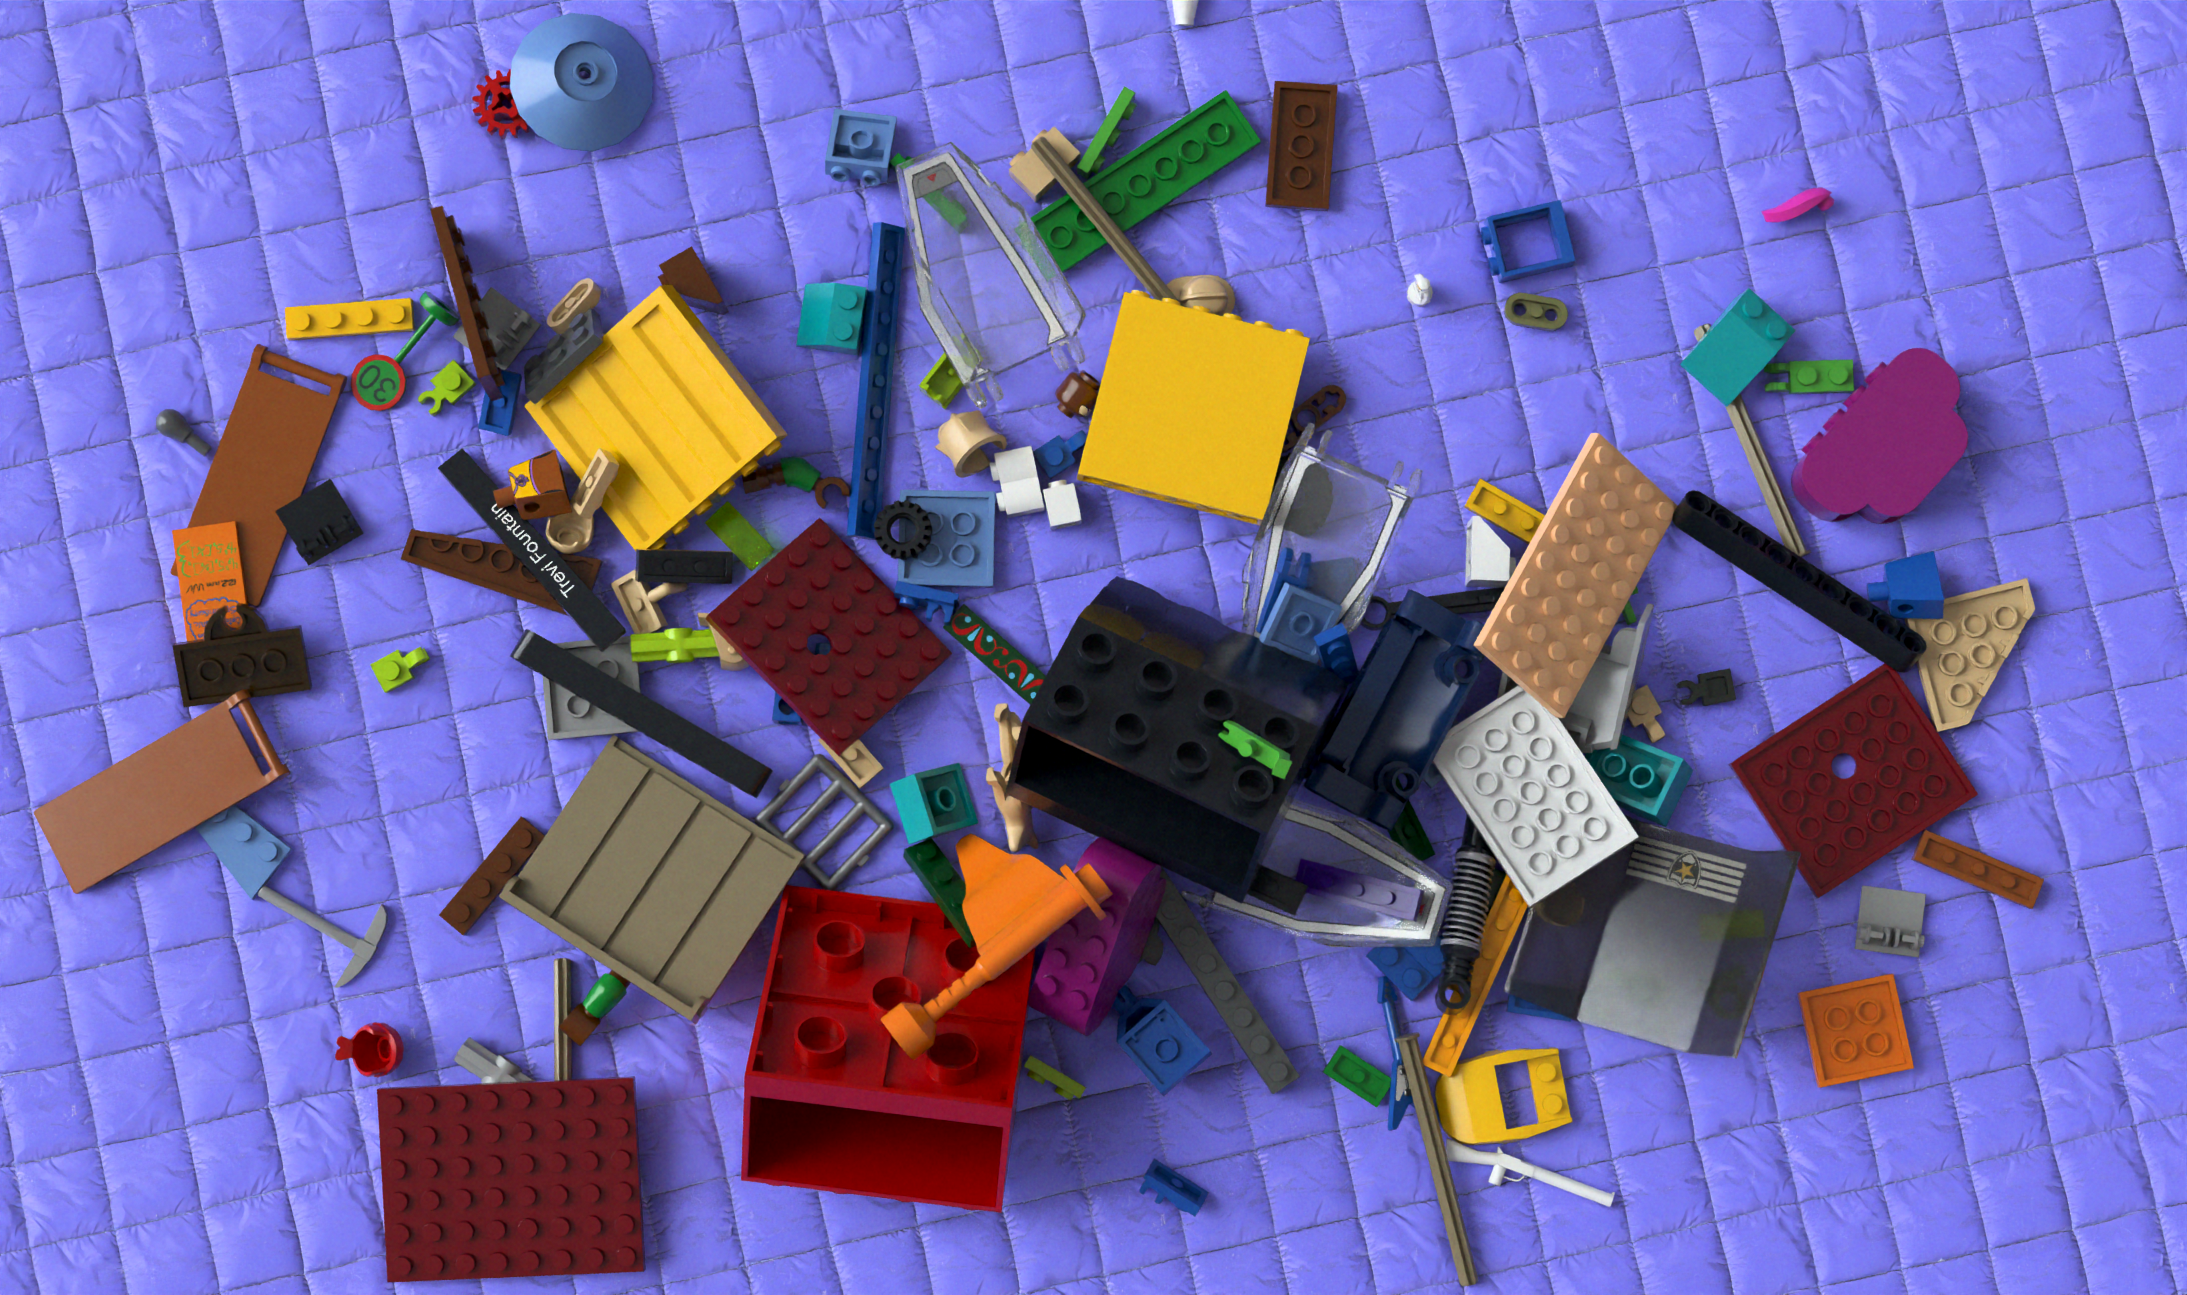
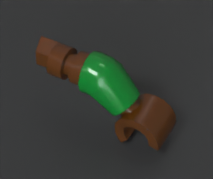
[742,456,851,509]
[559,970,630,1046]

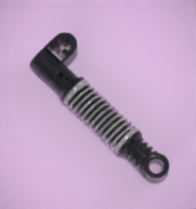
[1435,815,1496,1015]

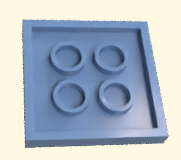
[898,490,996,588]

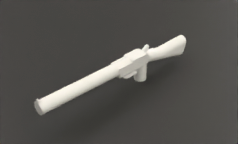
[1445,1138,1615,1207]

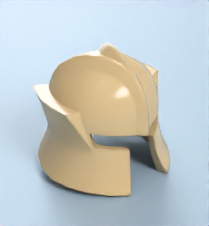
[935,410,1007,478]

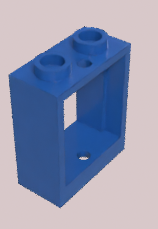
[1481,200,1576,283]

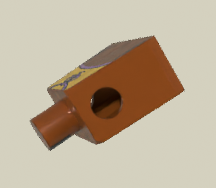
[493,449,572,520]

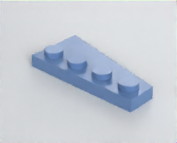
[195,805,293,900]

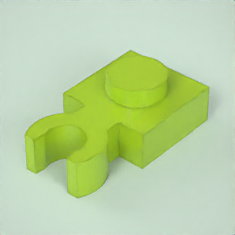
[417,359,476,416]

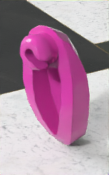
[1761,187,1834,223]

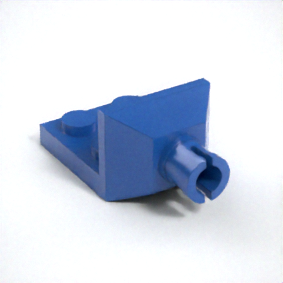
[1112,985,1212,1096]

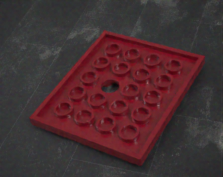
[706,518,952,757]
[1728,663,1978,898]

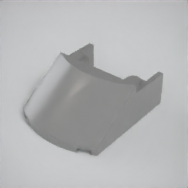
[1497,603,1654,753]

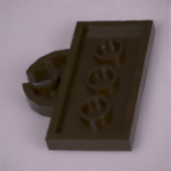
[172,603,312,707]

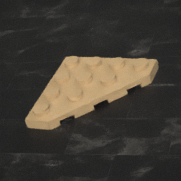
[1904,578,2035,732]

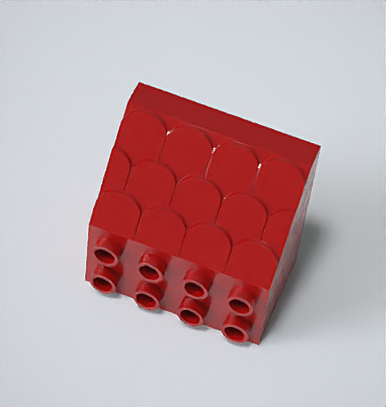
[741,885,1036,1213]

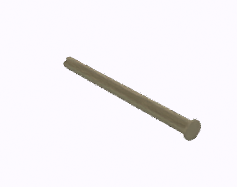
[1031,136,1183,306]
[1694,324,1811,557]
[554,958,572,1080]
[1394,1032,1478,1286]

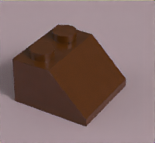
[658,246,728,315]

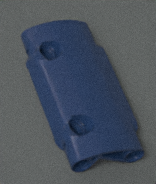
[1303,590,1485,831]

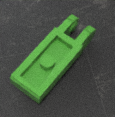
[1764,359,1854,394]

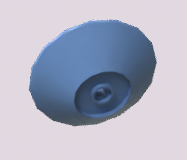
[510,13,653,152]

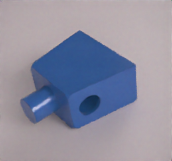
[1867,551,1944,619]

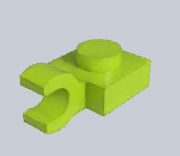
[370,647,430,693]

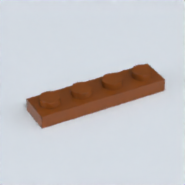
[1911,830,2044,909]

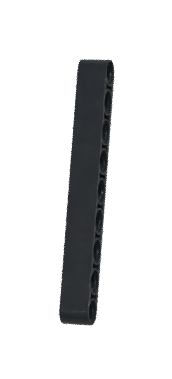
[1672,490,1927,673]
[510,628,773,798]

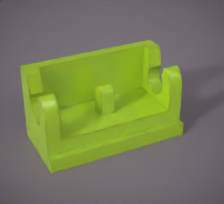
[919,335,983,409]

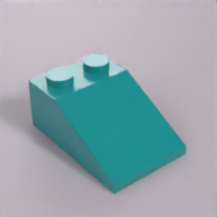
[1679,288,1796,407]
[1585,735,1693,827]

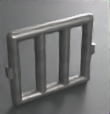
[755,754,894,891]

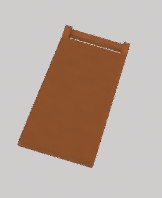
[170,344,347,606]
[34,689,290,894]

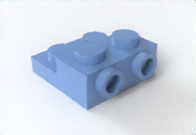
[825,109,897,186]

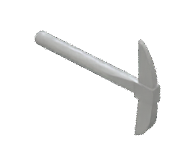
[258,886,388,988]

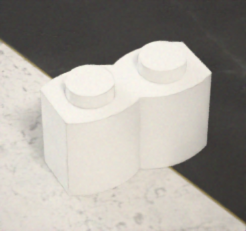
[989,446,1045,518]

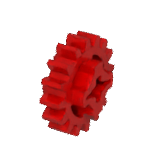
[472,69,530,139]

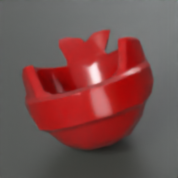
[335,1022,404,1078]

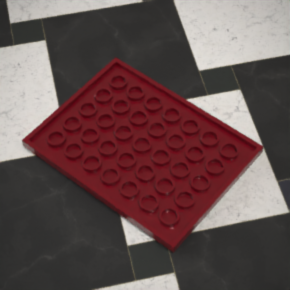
[377,1076,646,1282]

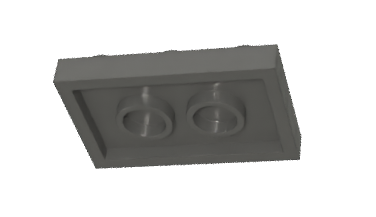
[524,308,603,404]

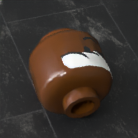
[1055,370,1100,418]

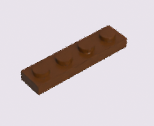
[439,816,545,936]

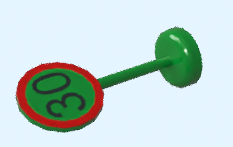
[351,291,460,411]

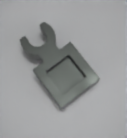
[1676,668,1736,706]

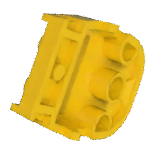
[1435,1047,1572,1145]

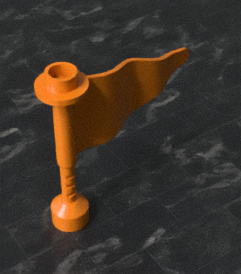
[880,833,1113,1061]

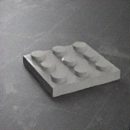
[542,636,641,741]

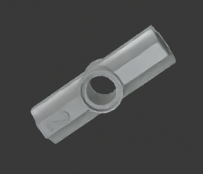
[454,1037,536,1083]

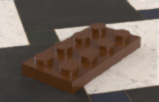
[1265,81,1337,211]

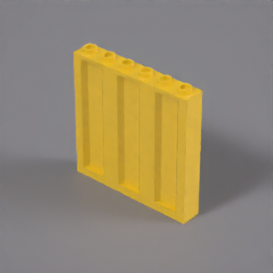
[524,285,788,551]

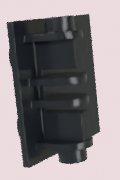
[275,479,364,566]

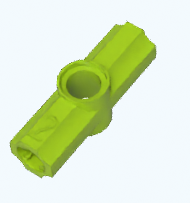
[630,628,720,663]

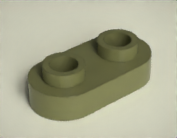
[1504,293,1568,331]

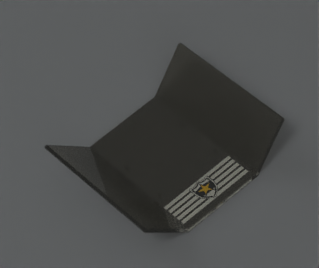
[1503,815,1801,1059]

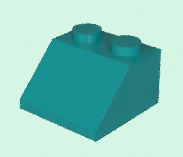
[796,283,867,356]
[890,763,978,844]

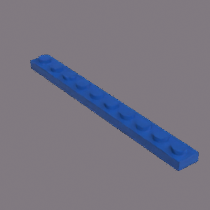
[847,222,905,540]

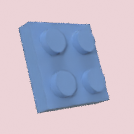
[1259,582,1342,664]

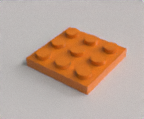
[1797,974,1914,1088]

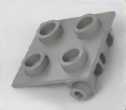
[452,287,541,370]
[1855,885,1926,957]

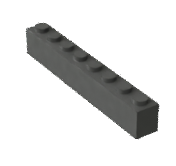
[1156,866,1300,1094]

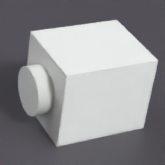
[1043,480,1082,530]

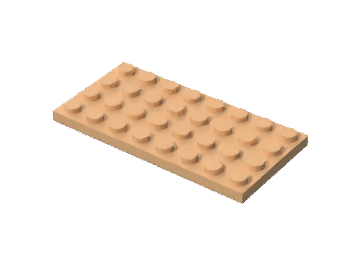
[1473,433,1677,718]

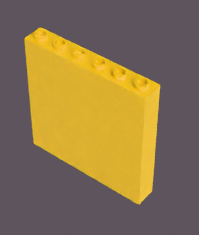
[1077,290,1310,526]

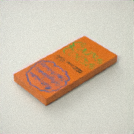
[172,521,248,641]

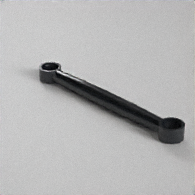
[1359,587,1505,631]

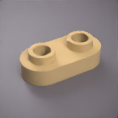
[547,278,601,334]

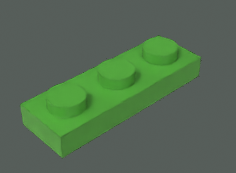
[1077,86,1137,179]

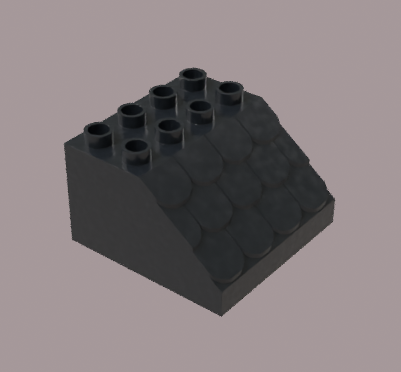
[1005,576,1349,904]

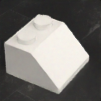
[1465,516,1516,588]

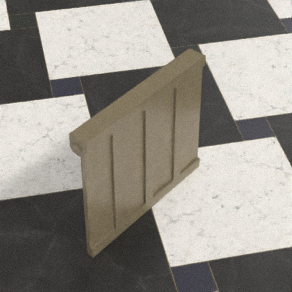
[499,734,806,1024]

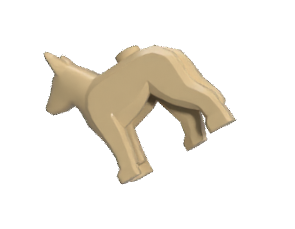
[986,703,1038,852]

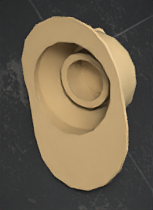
[1166,275,1235,316]

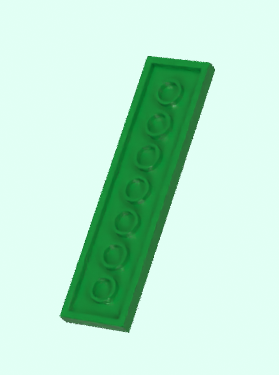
[1016,90,1261,281]

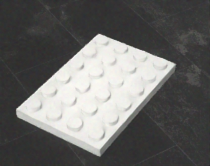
[1432,685,1639,908]

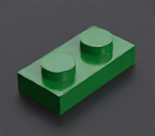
[1322,1045,1391,1107]

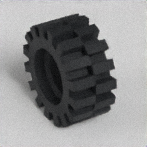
[874,500,932,560]

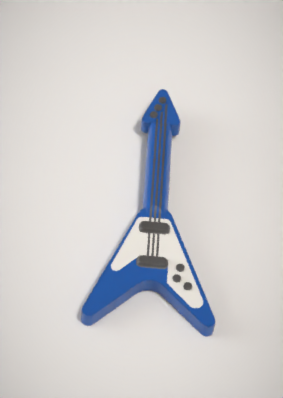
[1377,976,1440,1131]

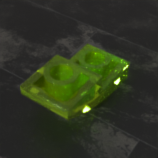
[705,501,775,571]

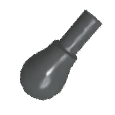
[156,409,212,457]

